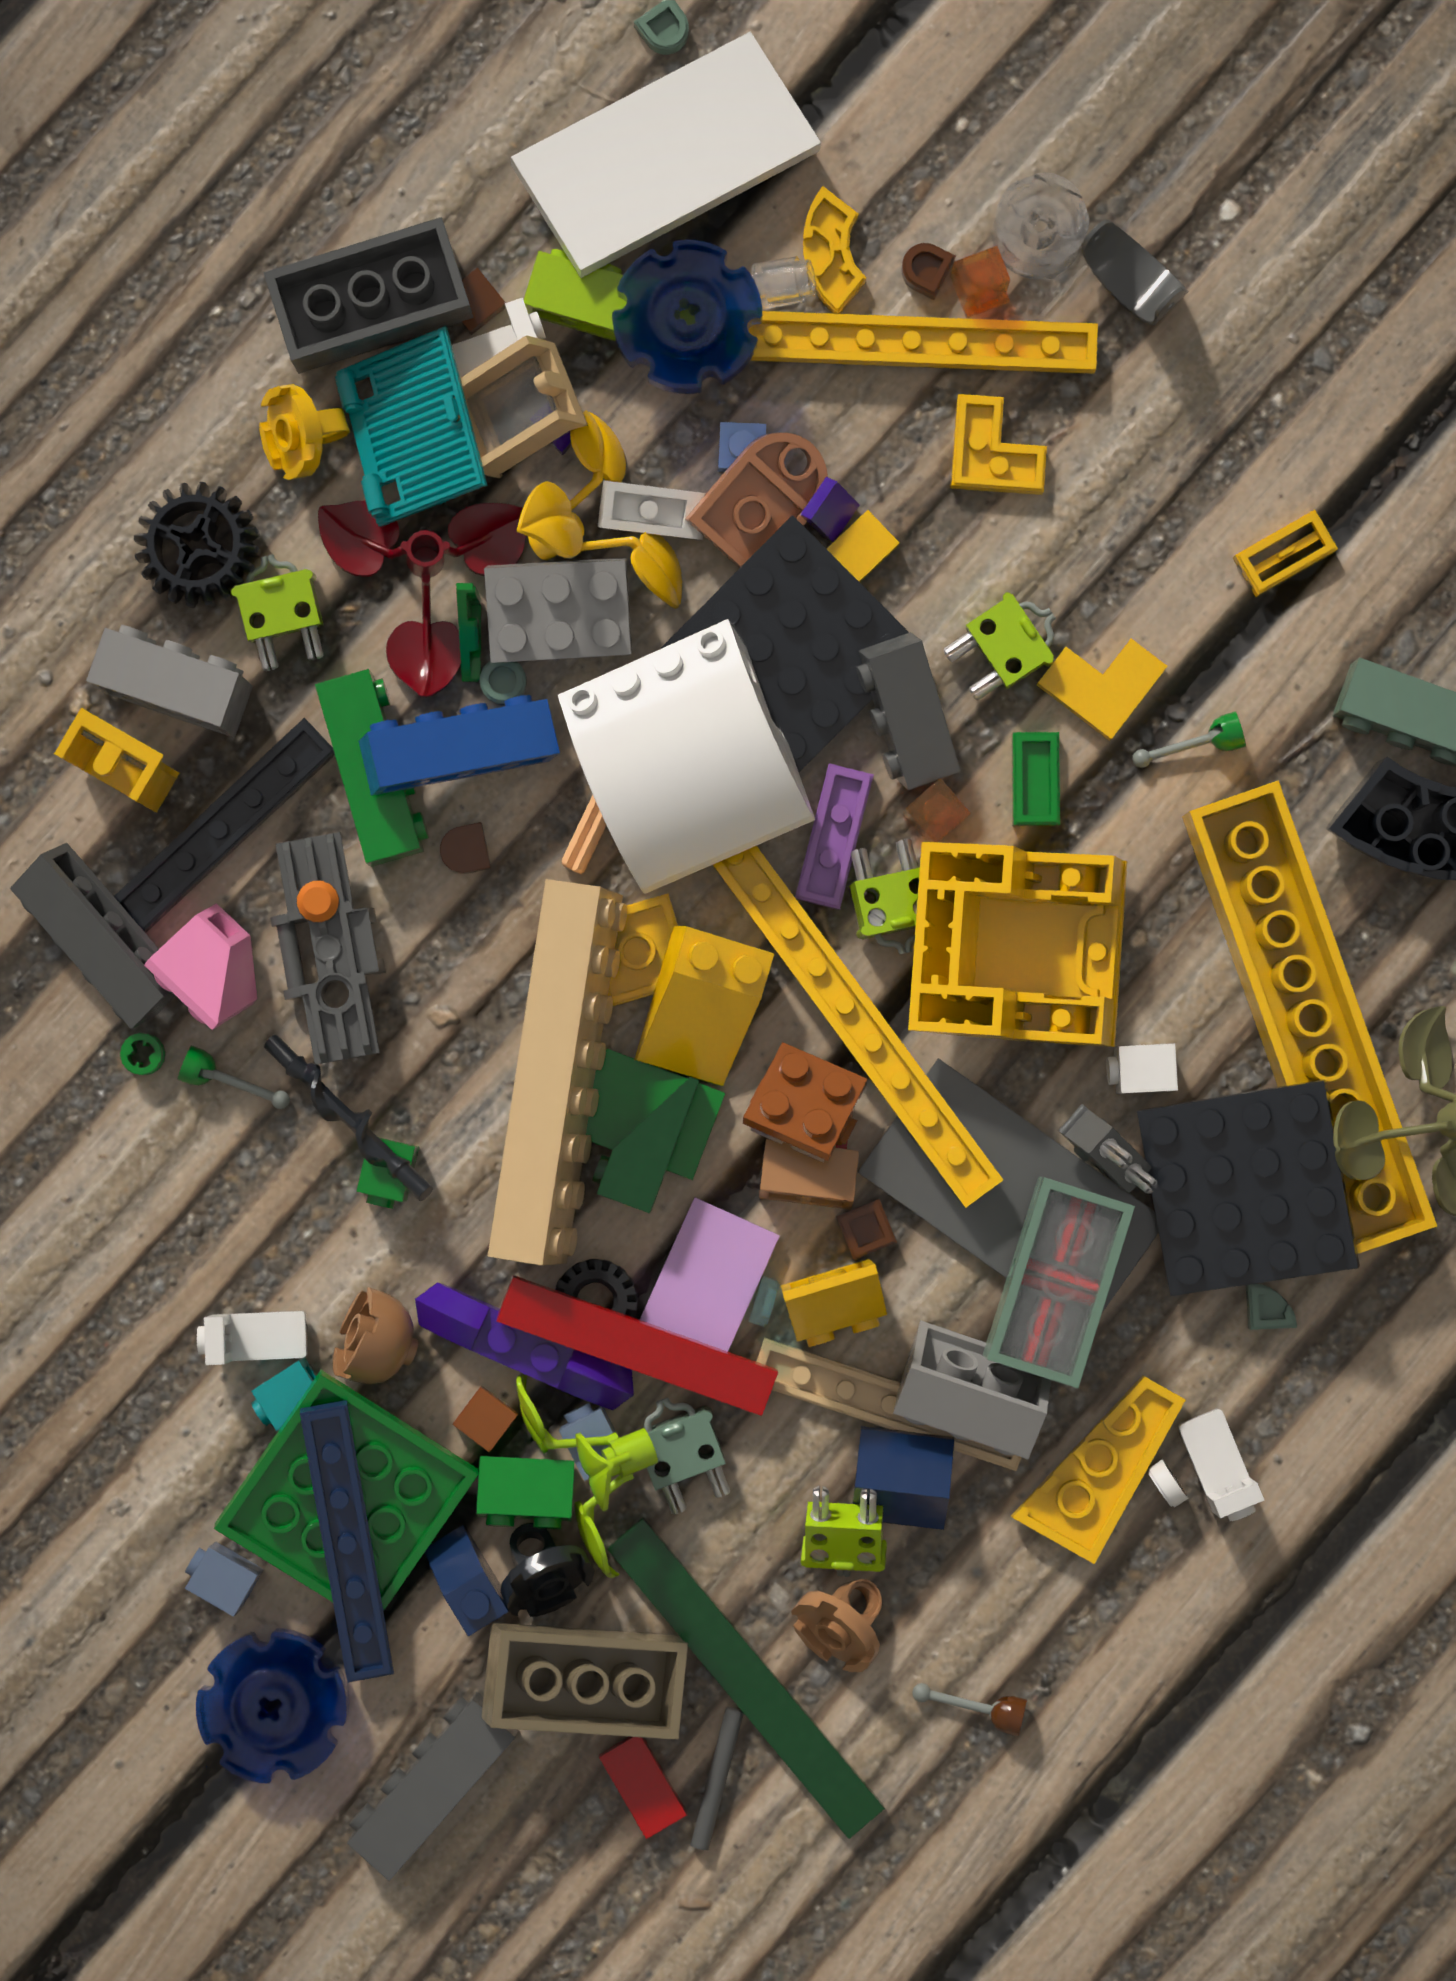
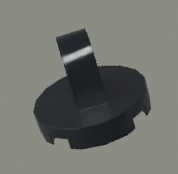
[500,1523,595,1617]

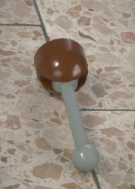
[912,1683,1027,1737]

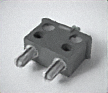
[1059,1104,1157,1193]

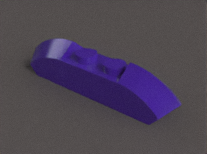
[415,1282,634,1410]

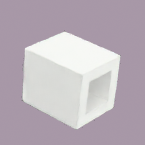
[1106,1043,1178,1094]

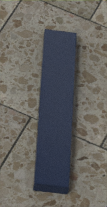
[300,1400,394,1683]

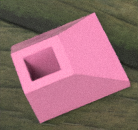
[144,903,257,1030]

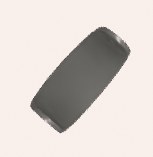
[1081,220,1189,326]

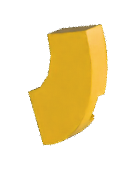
[803,186,866,314]

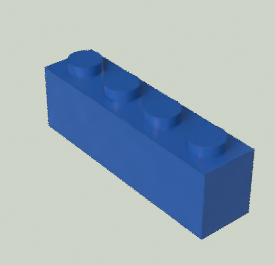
[359,695,560,796]

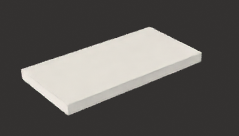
[511,31,821,278]

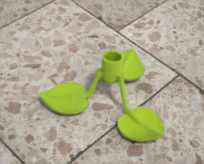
[516,1374,658,1578]

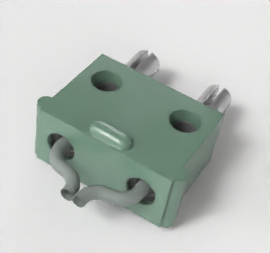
[644,1398,730,1514]

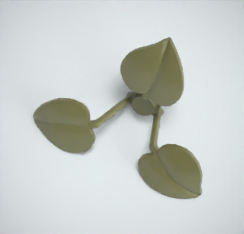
[1333,1006,1456,1216]

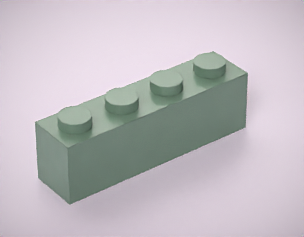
[1332,657,1456,766]

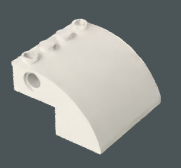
[558,619,815,894]

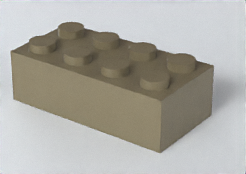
[481,1622,688,1740]

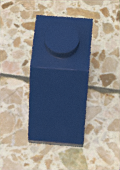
[425,1524,509,1637]

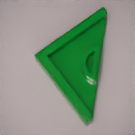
[456,583,482,682]

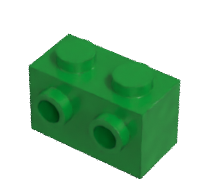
[476,1456,575,1529]

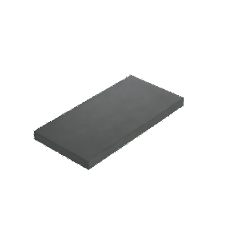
[857,1058,1159,1313]

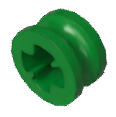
[120,1033,166,1075]

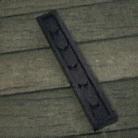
[114,718,335,933]

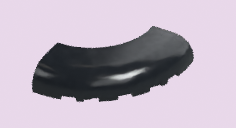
[1326,756,1456,881]

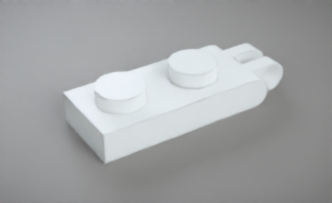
[598,480,706,540]

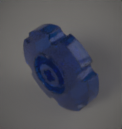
[612,240,762,394]
[196,1628,350,1784]

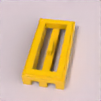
[1233,509,1338,597]

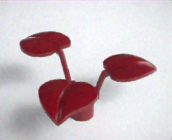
[318,500,527,698]

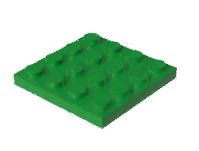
[214,1370,479,1610]

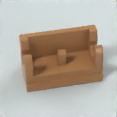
[759,1139,859,1210]

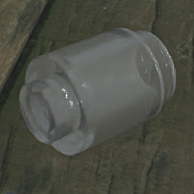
[745,256,816,310]

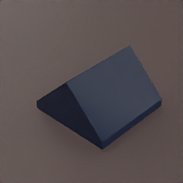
[852,1426,954,1530]

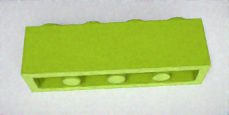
[524,249,717,366]

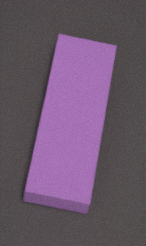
[795,763,874,910]

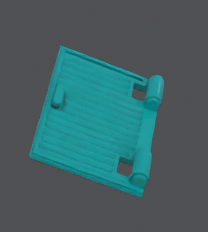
[335,326,487,527]

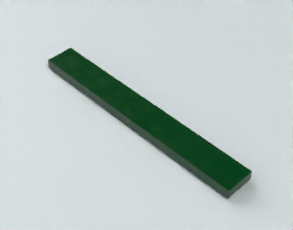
[607,1517,885,1839]

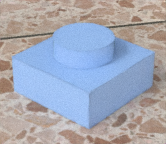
[718,422,766,472]

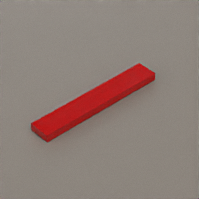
[496,1275,779,1416]

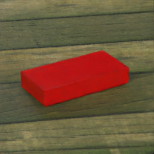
[599,1737,687,1839]

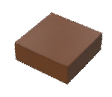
[452,1386,519,1452]

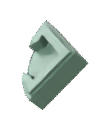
[1246,1283,1297,1330]

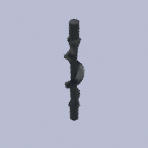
[264,1035,433,1201]

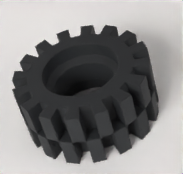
[555,1259,638,1318]

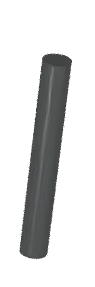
[690,1707,744,1850]

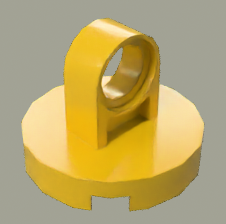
[259,384,350,480]

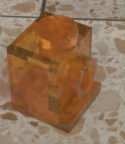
[950,246,1010,319]

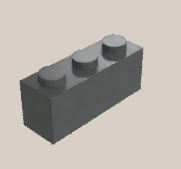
[856,632,961,790]

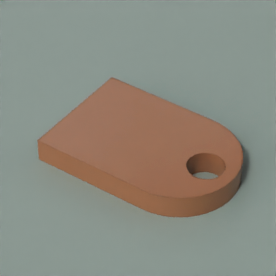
[685,432,828,568]

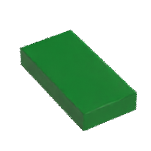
[1011,732,1060,826]

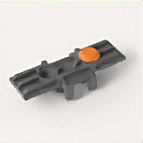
[270,832,386,1065]

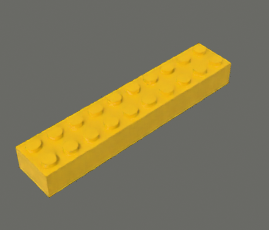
[1182,780,1437,1254]

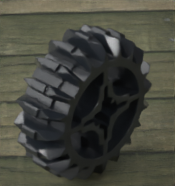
[134,482,261,608]

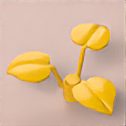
[517,410,682,609]

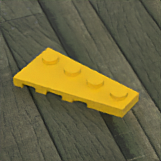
[1011,1375,1186,1564]

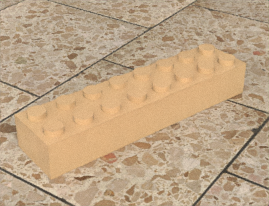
[488,879,627,1266]

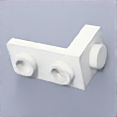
[452,298,546,378]
[197,1311,308,1365]
[1178,1409,1265,1521]

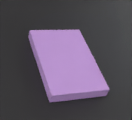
[640,1197,780,1352]

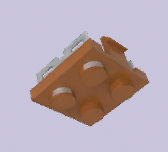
[742,1042,868,1162]

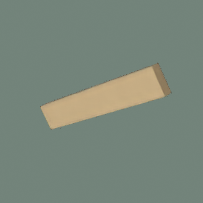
[756,1337,1021,1471]

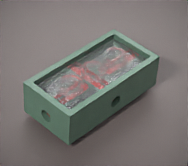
[982,1177,1135,1388]

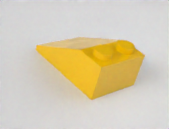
[634,926,774,1086]
[780,1259,887,1347]

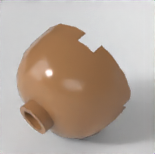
[332,1287,418,1384]

